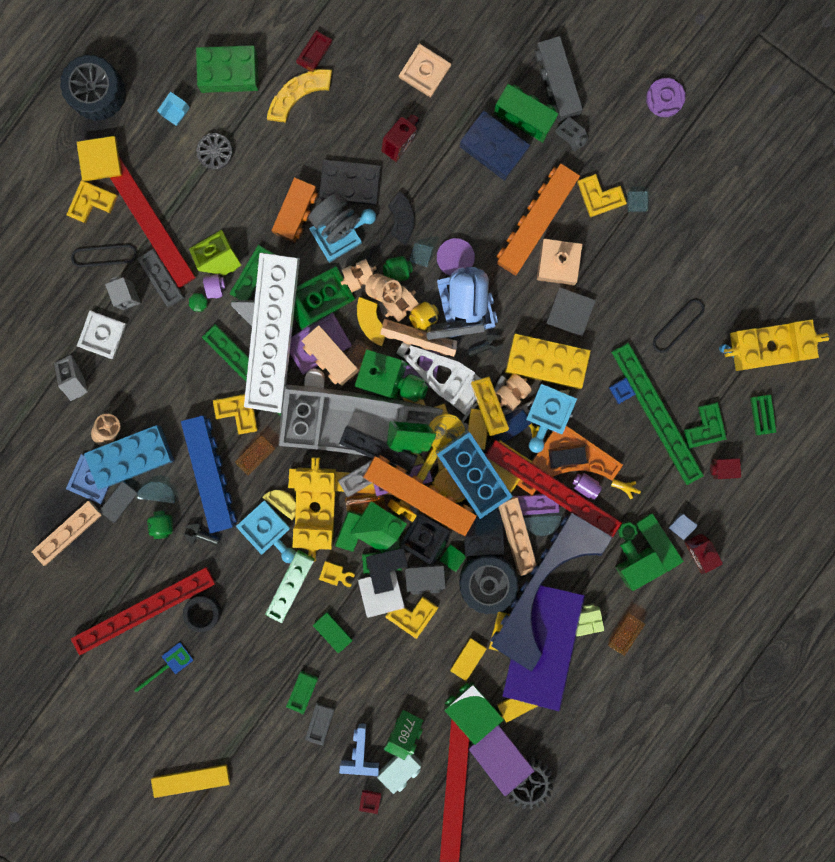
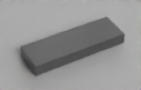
[137,249,185,308]
[427,317,486,340]

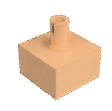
[537,239,582,285]

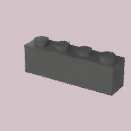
[534,36,583,122]

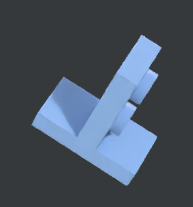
[339,724,379,776]

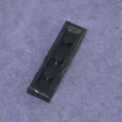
[339,425,418,475]

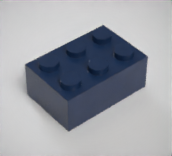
[460,111,530,181]

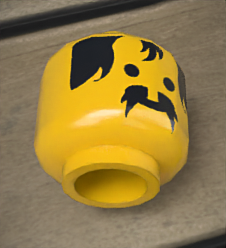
[409,302,439,330]

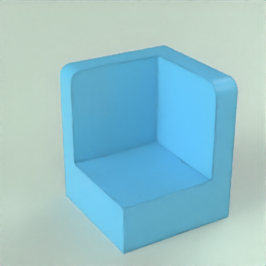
[158,92,190,126]

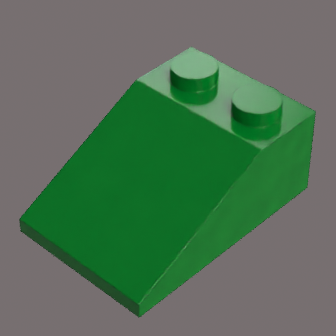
[294,267,355,330]

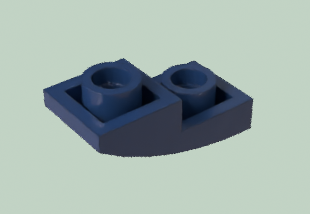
[492,408,531,442]

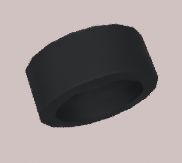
[183,594,221,632]

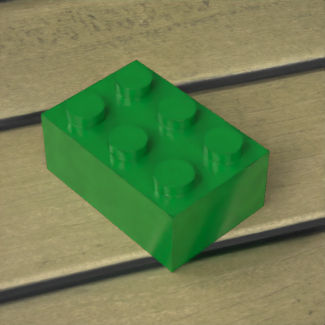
[196,46,259,93]
[494,84,559,143]

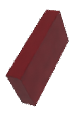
[296,30,333,72]

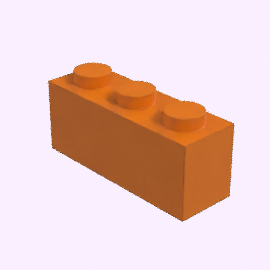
[271,177,318,243]

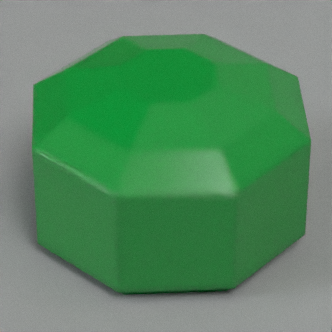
[189,293,208,312]
[618,521,638,540]

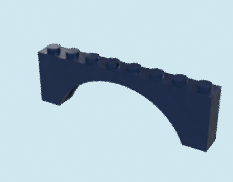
[490,513,612,672]

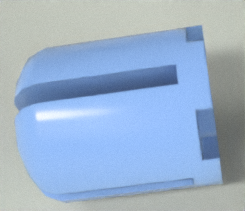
[449,267,489,323]

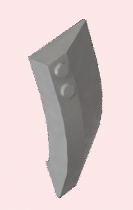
[279,384,443,456]

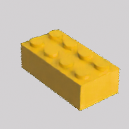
[505,334,590,389]

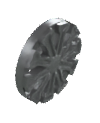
[196,133,233,170]

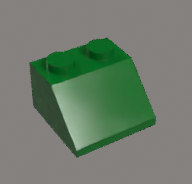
[387,421,436,453]

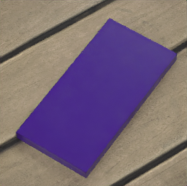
[503,585,585,711]

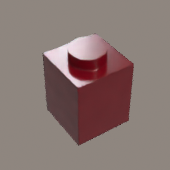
[710,458,741,479]

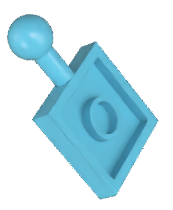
[309,209,376,263]
[526,384,577,453]
[236,500,296,563]

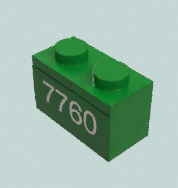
[384,710,423,760]

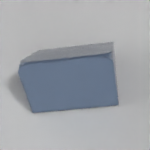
[668,513,698,540]

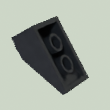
[462,499,504,556]

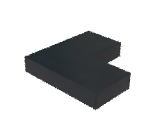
[366,548,408,594]

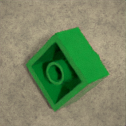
[355,349,407,400]
[615,539,667,591]

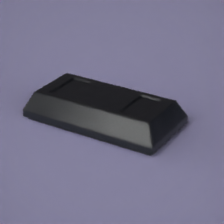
[548,444,589,468]

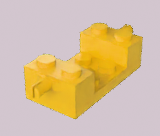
[724,319,829,371]
[293,457,336,562]

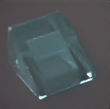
[410,243,433,267]

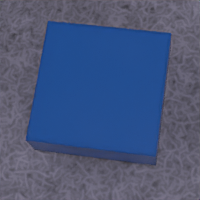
[609,378,635,404]

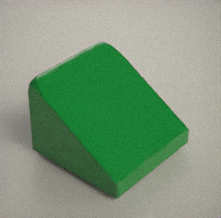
[440,544,466,572]

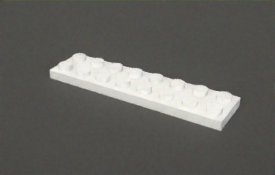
[244,253,300,413]

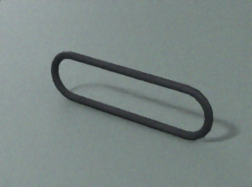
[71,244,137,267]
[653,299,705,353]

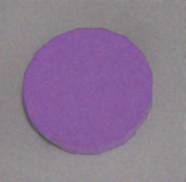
[646,78,685,117]
[437,238,475,276]

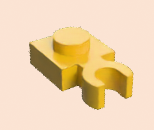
[319,561,355,587]

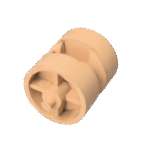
[341,259,377,292]
[366,273,402,305]
[382,286,419,322]
[496,374,532,411]
[91,414,120,446]

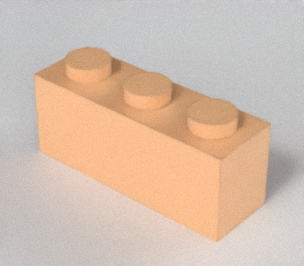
[302,325,359,385]

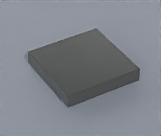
[546,287,596,337]

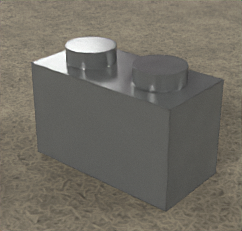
[405,564,445,595]

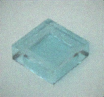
[627,191,648,212]

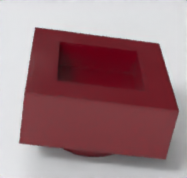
[359,790,381,814]

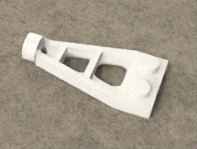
[396,342,475,405]

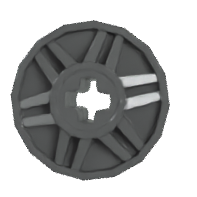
[308,192,360,245]

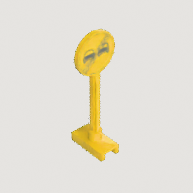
[387,414,465,522]

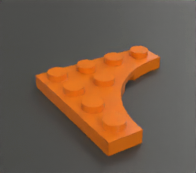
[517,426,623,495]

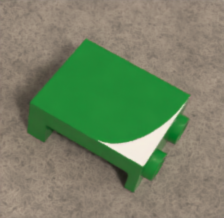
[444,681,504,745]

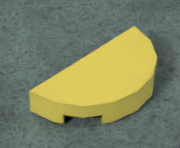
[262,490,296,521]

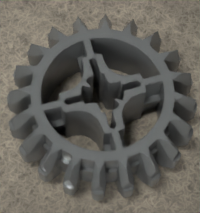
[507,756,554,810]

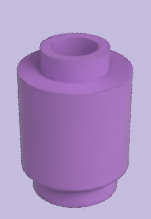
[572,473,602,499]

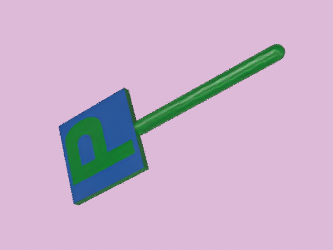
[135,642,194,692]

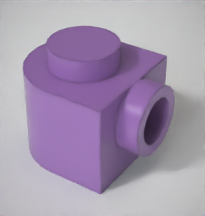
[203,274,226,298]

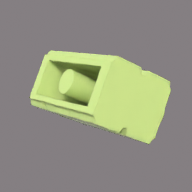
[576,604,604,637]

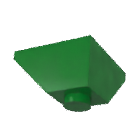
[350,501,407,553]

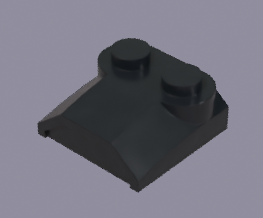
[399,512,451,565]

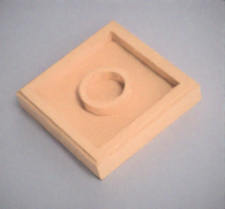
[399,43,452,98]

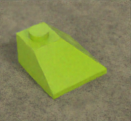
[189,230,242,275]

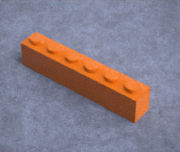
[497,164,580,276]
[362,455,477,536]

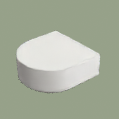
[305,369,325,388]

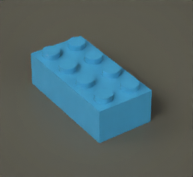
[84,425,174,490]
[435,431,513,519]

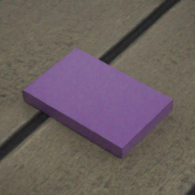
[290,313,352,375]
[469,725,535,796]

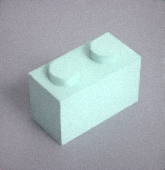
[377,754,421,794]

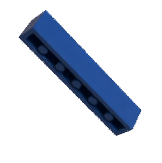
[181,416,237,533]

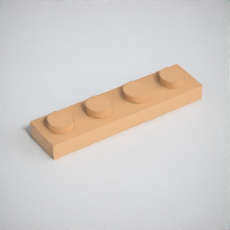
[380,319,457,357]
[499,497,537,576]
[32,500,103,566]

